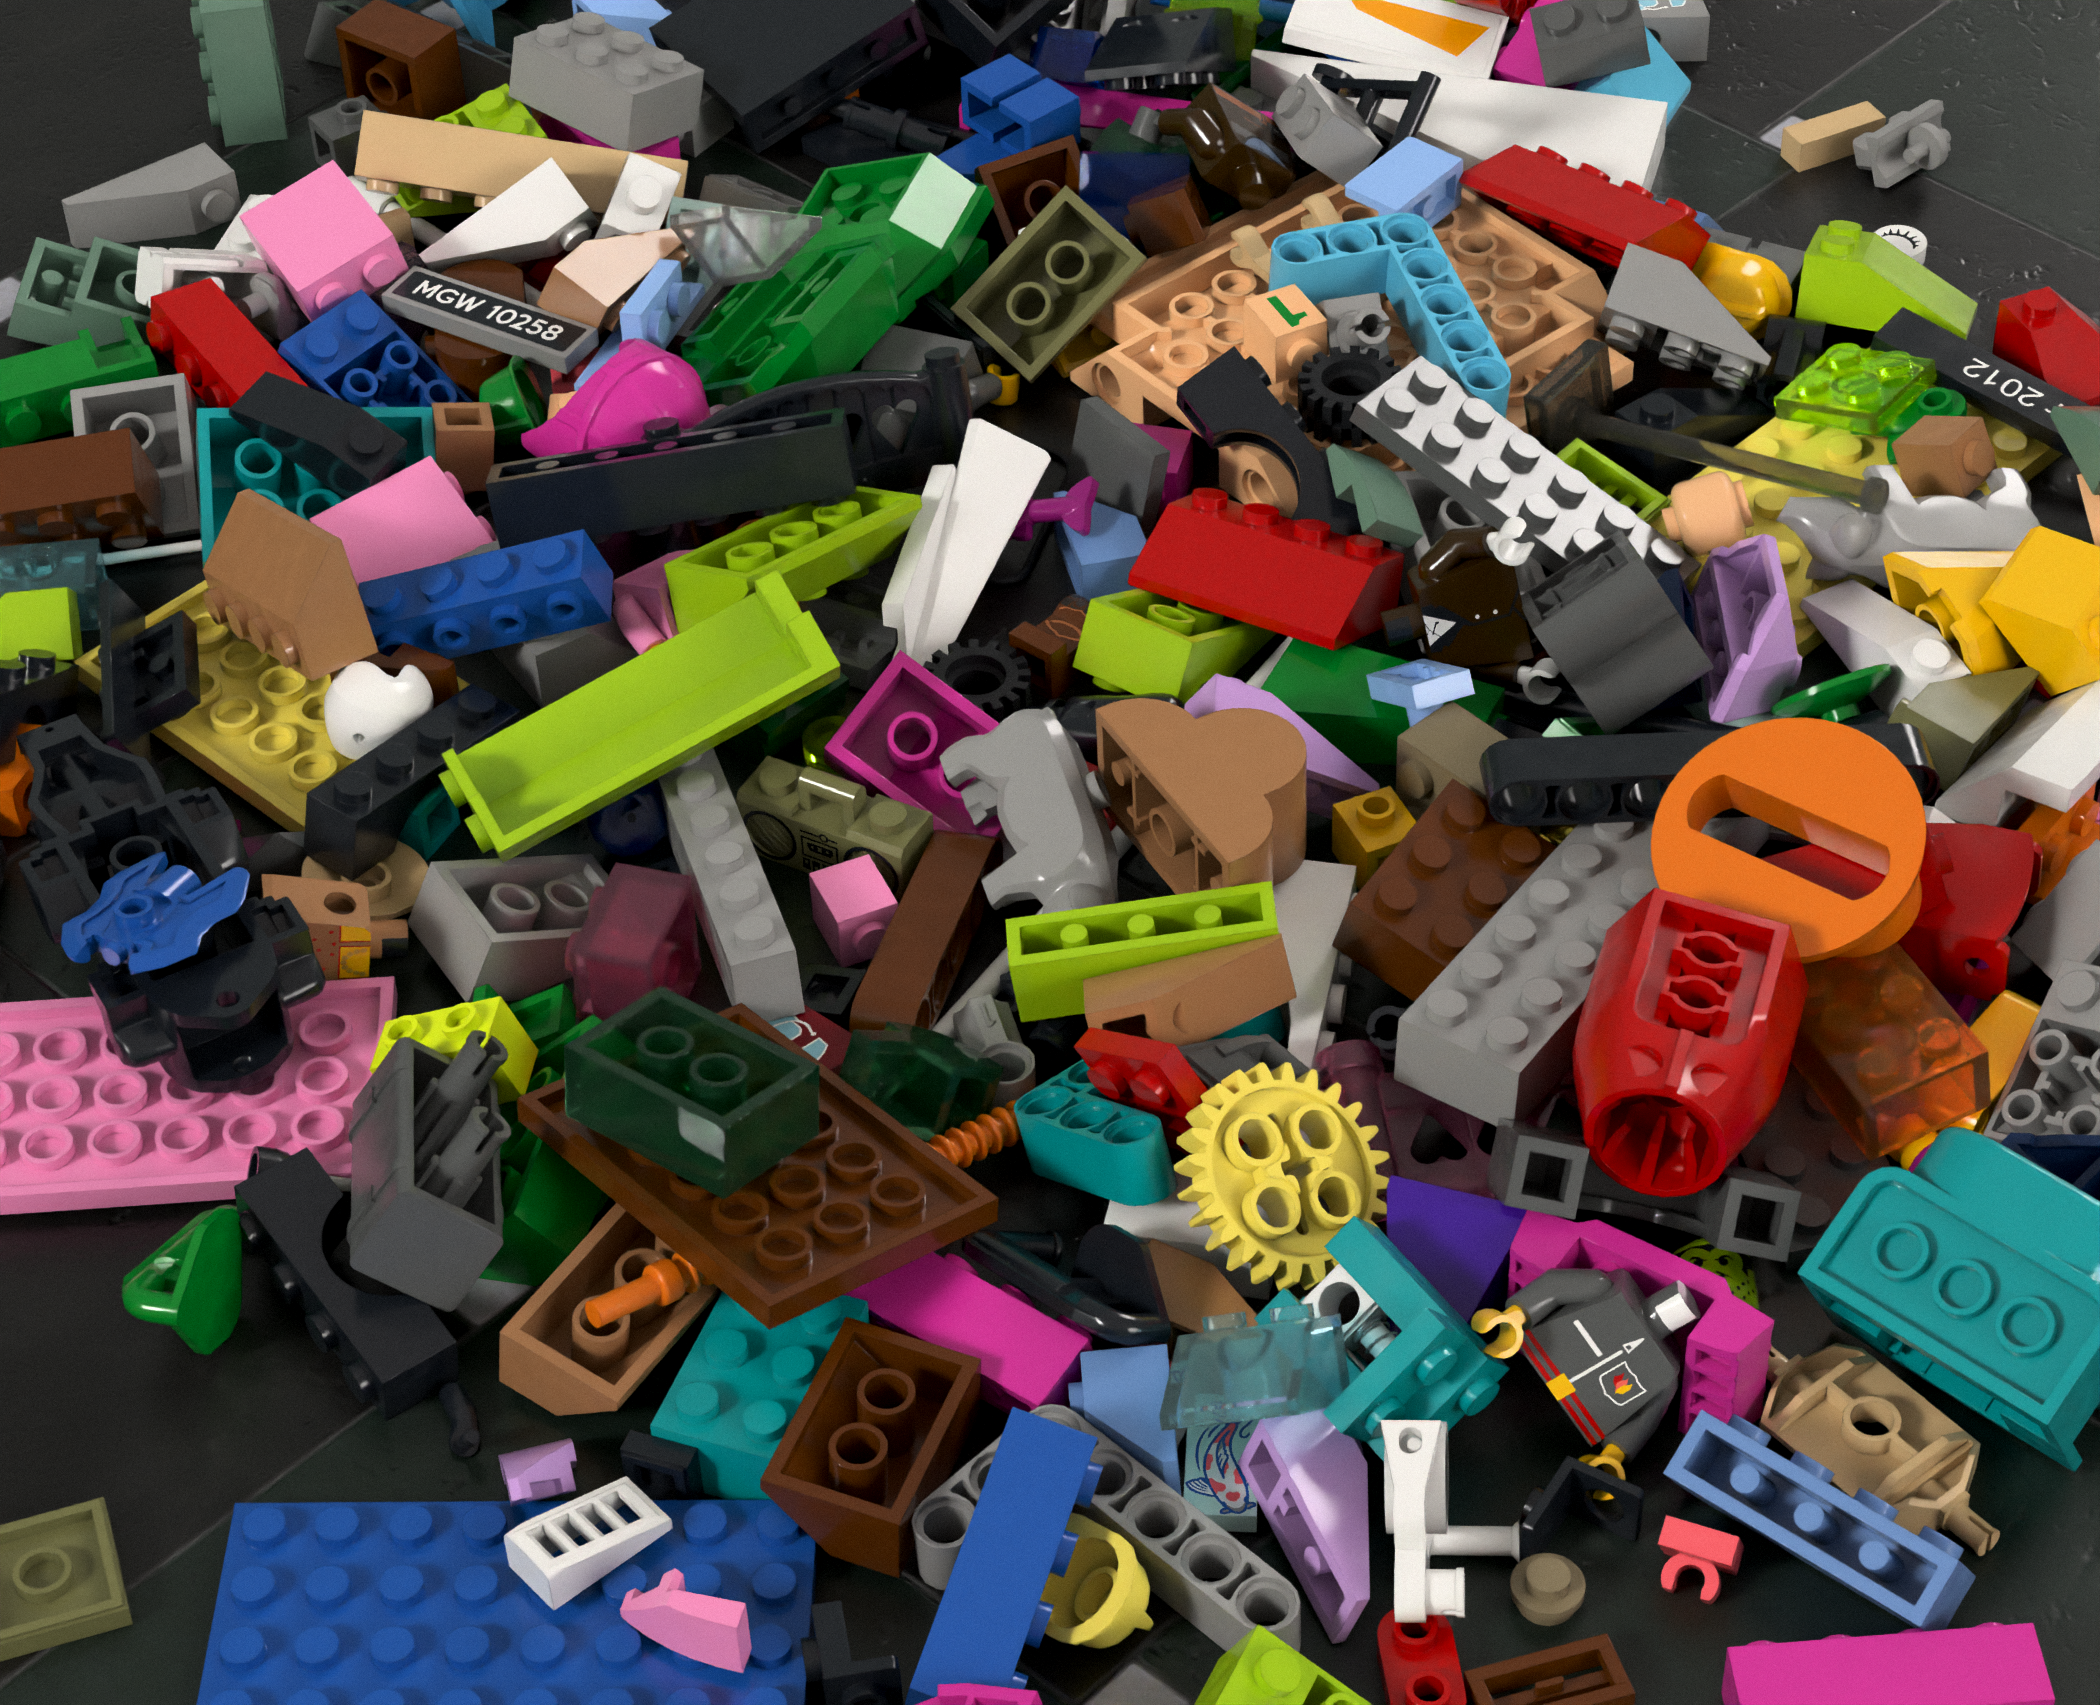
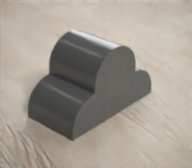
[1521,529,1714,735]

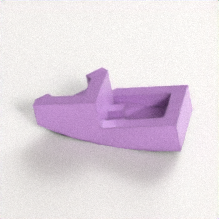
[498,1438,577,1507]

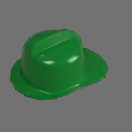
[479,355,548,449]

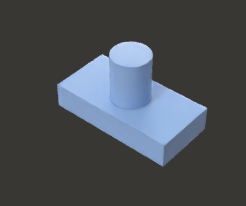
[1366,659,1475,727]

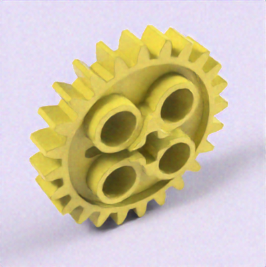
[1174,1062,1390,1291]

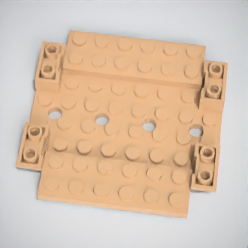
[1070,170,1634,519]

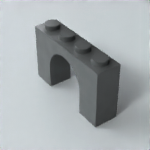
[1485,1118,1802,1263]

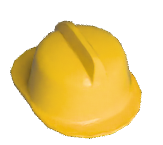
[1692,242,1792,340]

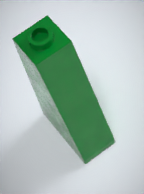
[1261,638,1511,766]

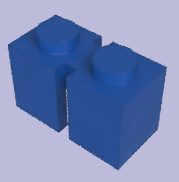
[960,53,1081,155]

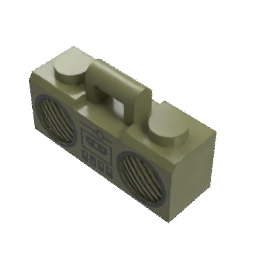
[736,756,934,905]

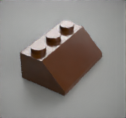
[760,1317,981,1578]

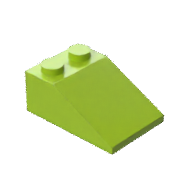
[1795,220,1978,340]
[1072,588,1277,705]

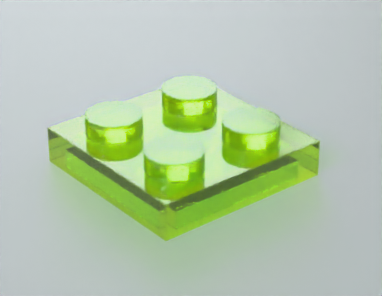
[1774,343,1937,435]

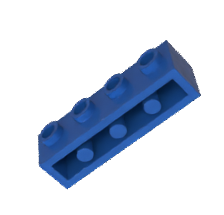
[358,529,613,659]
[905,1407,1104,1705]

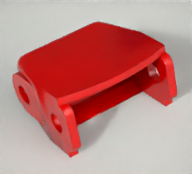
[1867,823,2043,1001]

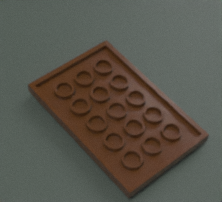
[517,1003,999,1330]

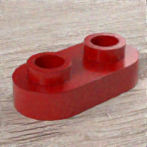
[1376,1609,1467,1705]

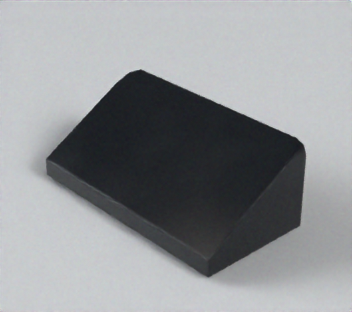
[919,293,1015,376]

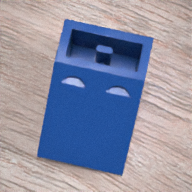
[277,289,473,407]

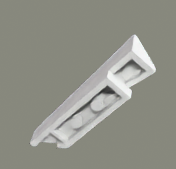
[882,419,1051,666]

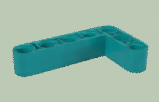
[1013,1006,1286,1206]

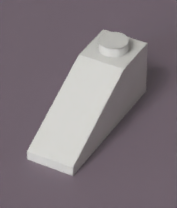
[419,157,599,274]
[1800,579,1971,718]

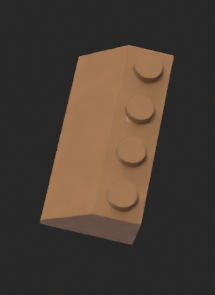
[202,488,379,681]
[499,1202,721,1416]

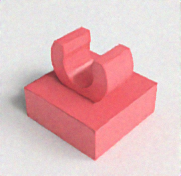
[1658,1515,1745,1605]

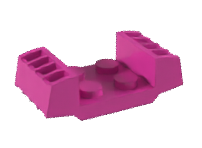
[1507,1210,1775,1435]

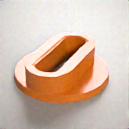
[1651,718,1926,964]

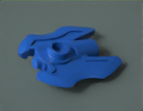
[61,851,250,975]

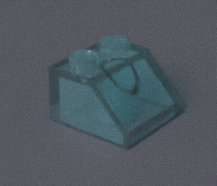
[1159,1303,1350,1431]

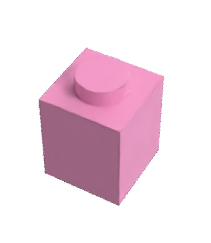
[809,854,898,967]

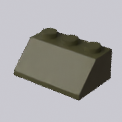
[950,185,1148,384]

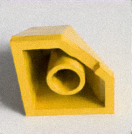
[1883,551,2022,676]

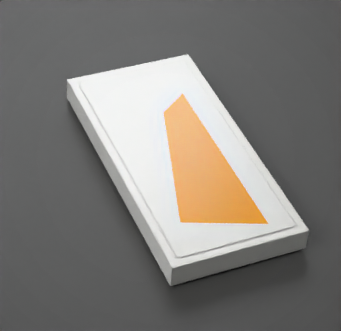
[1282,0,1509,79]

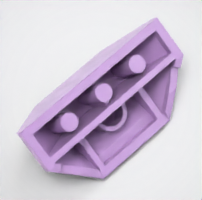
[1690,534,1802,723]

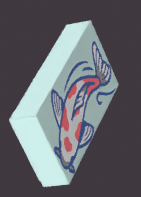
[1183,1398,1261,1532]

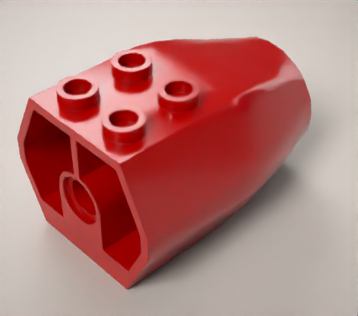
[1572,888,1809,1197]

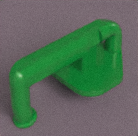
[122,1205,242,1355]

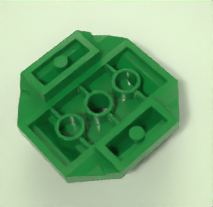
[766,152,995,324]
[681,233,899,408]

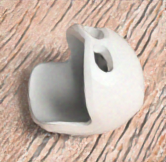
[324,661,434,760]

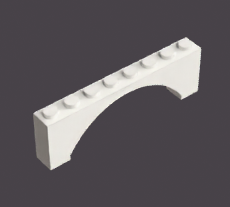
[1104,860,1357,1300]

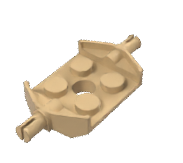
[1759,1343,2000,1556]

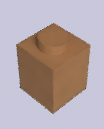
[431,402,495,496]
[1891,415,1997,498]

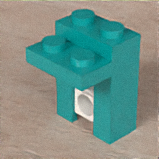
[1254,1216,1510,1462]

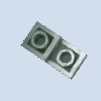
[1326,443,1424,549]

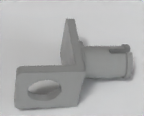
[1314,292,1391,360]

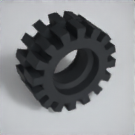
[1298,345,1402,448]
[923,639,1032,723]

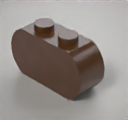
[425,259,531,402]

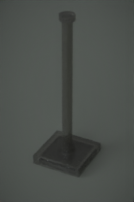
[1523,339,1889,515]

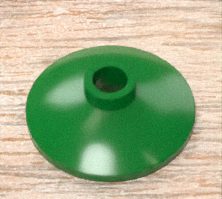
[1770,664,1892,723]

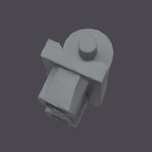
[1853,99,1951,188]

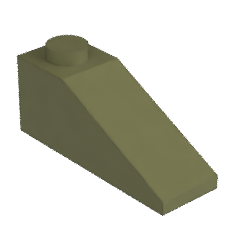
[1887,666,2040,791]

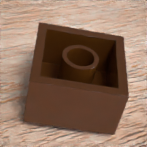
[335,0,467,121]

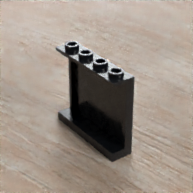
[649,0,929,154]

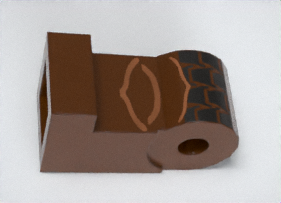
[1009,594,1090,700]

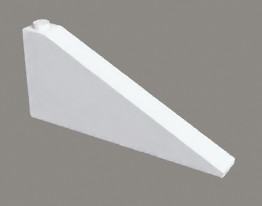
[1251,49,1668,195]

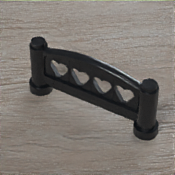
[641,347,975,559]

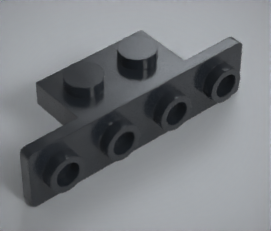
[97,578,201,765]

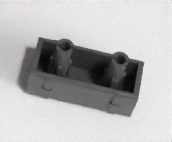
[347,1030,511,1312]

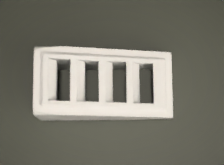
[504,1476,673,1611]

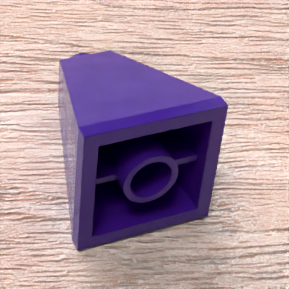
[1387,1175,1527,1341]

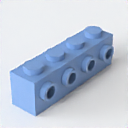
[1663,1409,1976,1631]

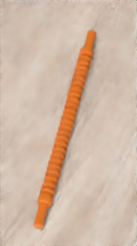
[585,1100,1022,1328]

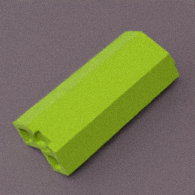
[438,569,841,863]

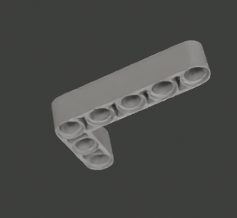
[911,1404,1301,1652]

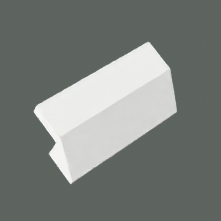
[1935,680,2100,827]

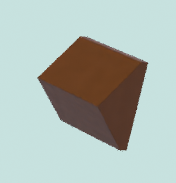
[974,135,1106,256]

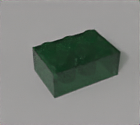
[564,986,820,1199]

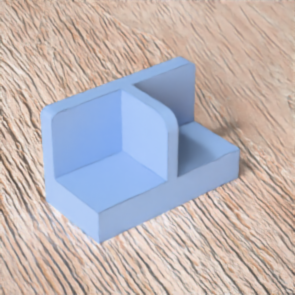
[1345,137,1463,228]

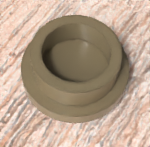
[1510,1553,1586,1626]

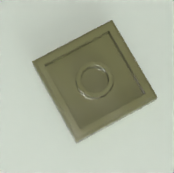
[0,1497,133,1662]

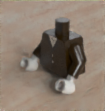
[1380,517,1562,705]

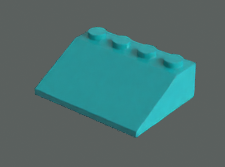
[196,407,436,568]

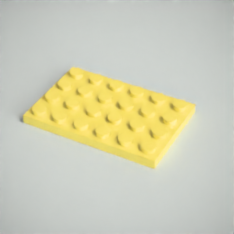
[73,580,470,832]

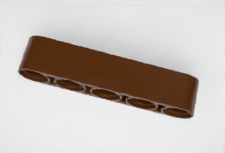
[849,829,1003,1055]

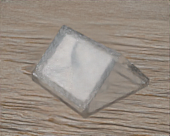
[670,205,822,287]

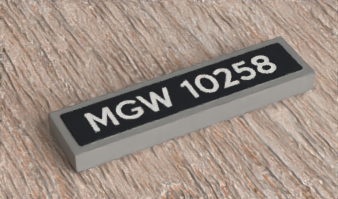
[381,265,599,374]

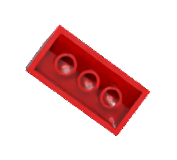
[1458,144,1711,271]
[1128,488,1405,651]

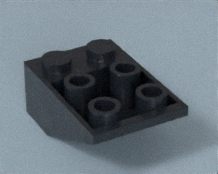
[1085,7,1237,91]

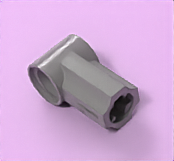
[953,994,1036,1115]

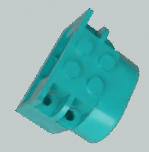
[1797,1127,2100,1472]

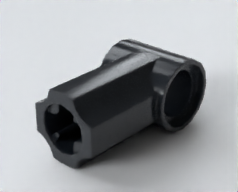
[1756,314,1827,414]

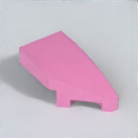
[620,1568,752,1673]

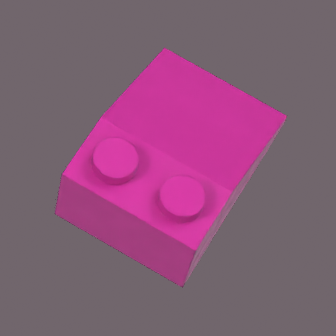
[824,650,1002,837]

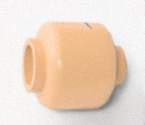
[1661,471,1754,557]

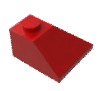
[1992,286,2100,406]

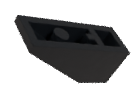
[229,371,408,500]
[1612,388,1777,491]

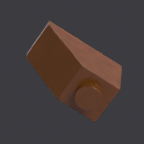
[1123,173,1212,257]

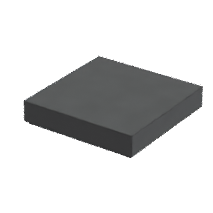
[1064,396,1170,539]

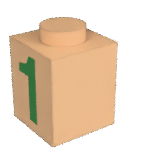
[1243,284,1328,384]

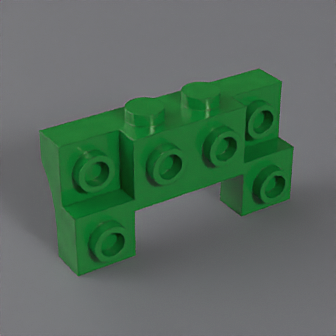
[0,316,159,448]

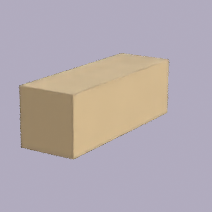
[1780,101,1886,172]

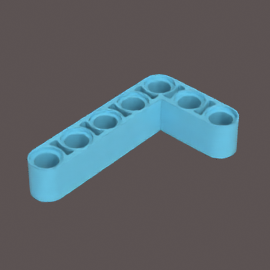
[1268,213,1511,418]

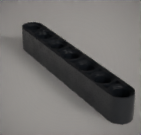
[1479,723,1940,827]

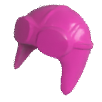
[521,338,711,458]

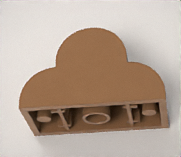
[1095,698,1307,895]

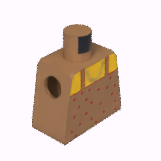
[261,874,408,981]

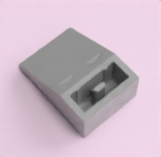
[1596,242,1771,390]
[1983,958,2100,1143]

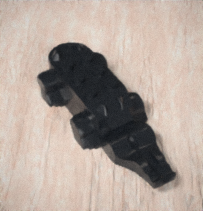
[16,714,326,1093]

